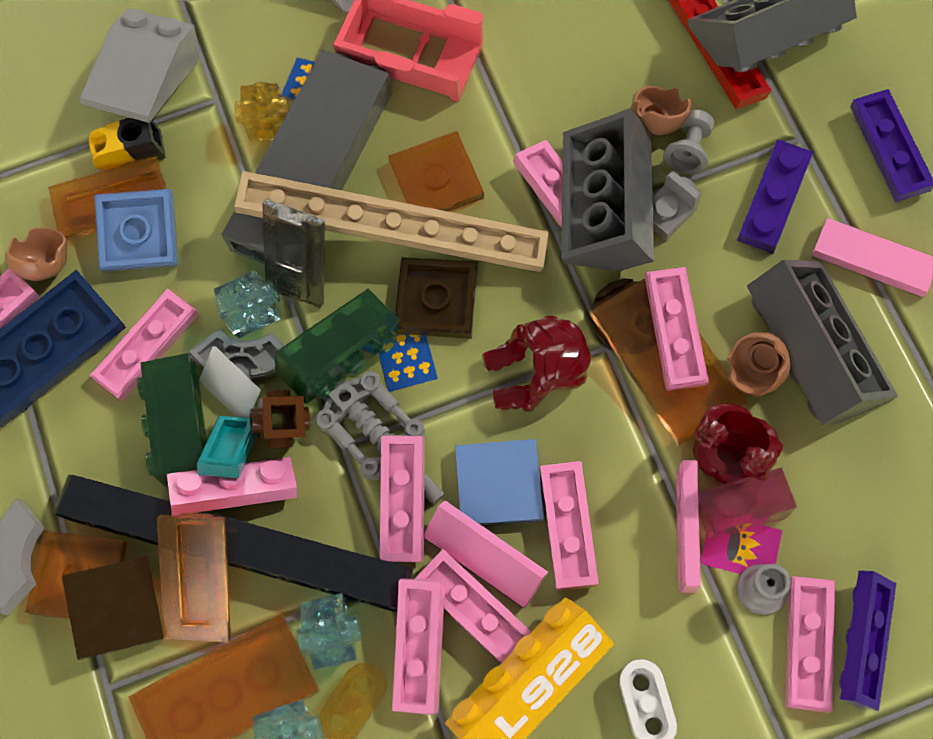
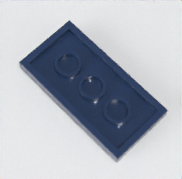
[0,269,127,428]

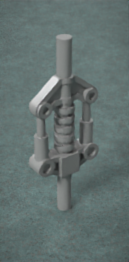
[302,352,445,506]

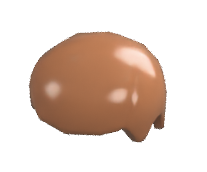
[631,86,691,136]
[5,227,67,281]
[727,332,791,397]

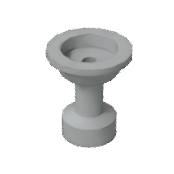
[663,110,714,175]
[737,564,791,615]

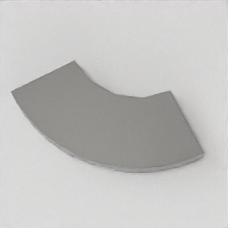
[187,329,298,382]
[0,499,45,616]

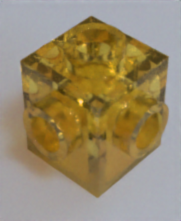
[235,82,290,141]

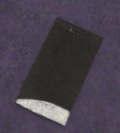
[262,199,325,308]

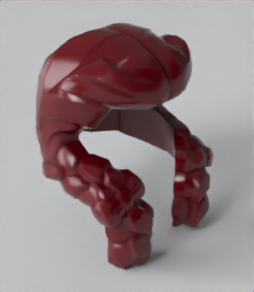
[482,315,591,412]
[693,403,783,487]

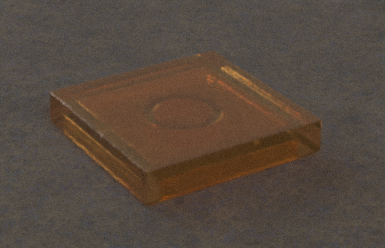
[388,131,484,212]
[25,531,127,619]

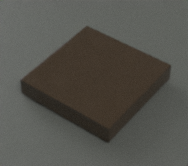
[394,257,478,339]
[61,556,164,660]

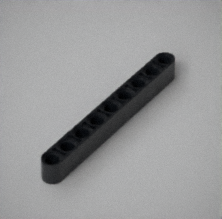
[53,474,413,612]

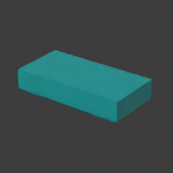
[197,416,257,478]

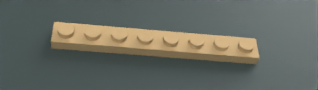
[234,171,549,273]

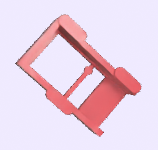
[333,0,484,102]

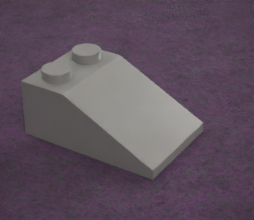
[80,8,198,123]

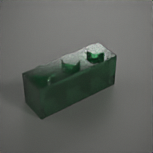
[275,288,400,404]
[137,353,207,486]

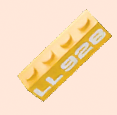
[444,597,614,739]

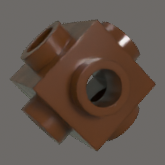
[249,390,310,449]

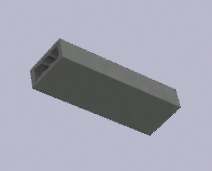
[221,49,392,277]

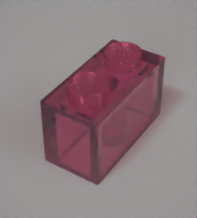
[698,467,797,541]

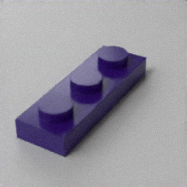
[850,89,933,202]
[737,139,813,254]
[840,570,896,711]

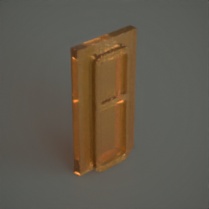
[48,156,167,240]
[157,513,231,642]

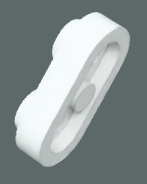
[619,659,677,739]

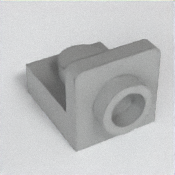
[652,171,701,241]

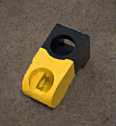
[88,118,166,170]

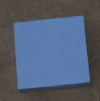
[94,189,179,272]
[455,439,544,526]

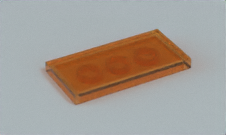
[590,278,747,446]
[128,614,321,739]

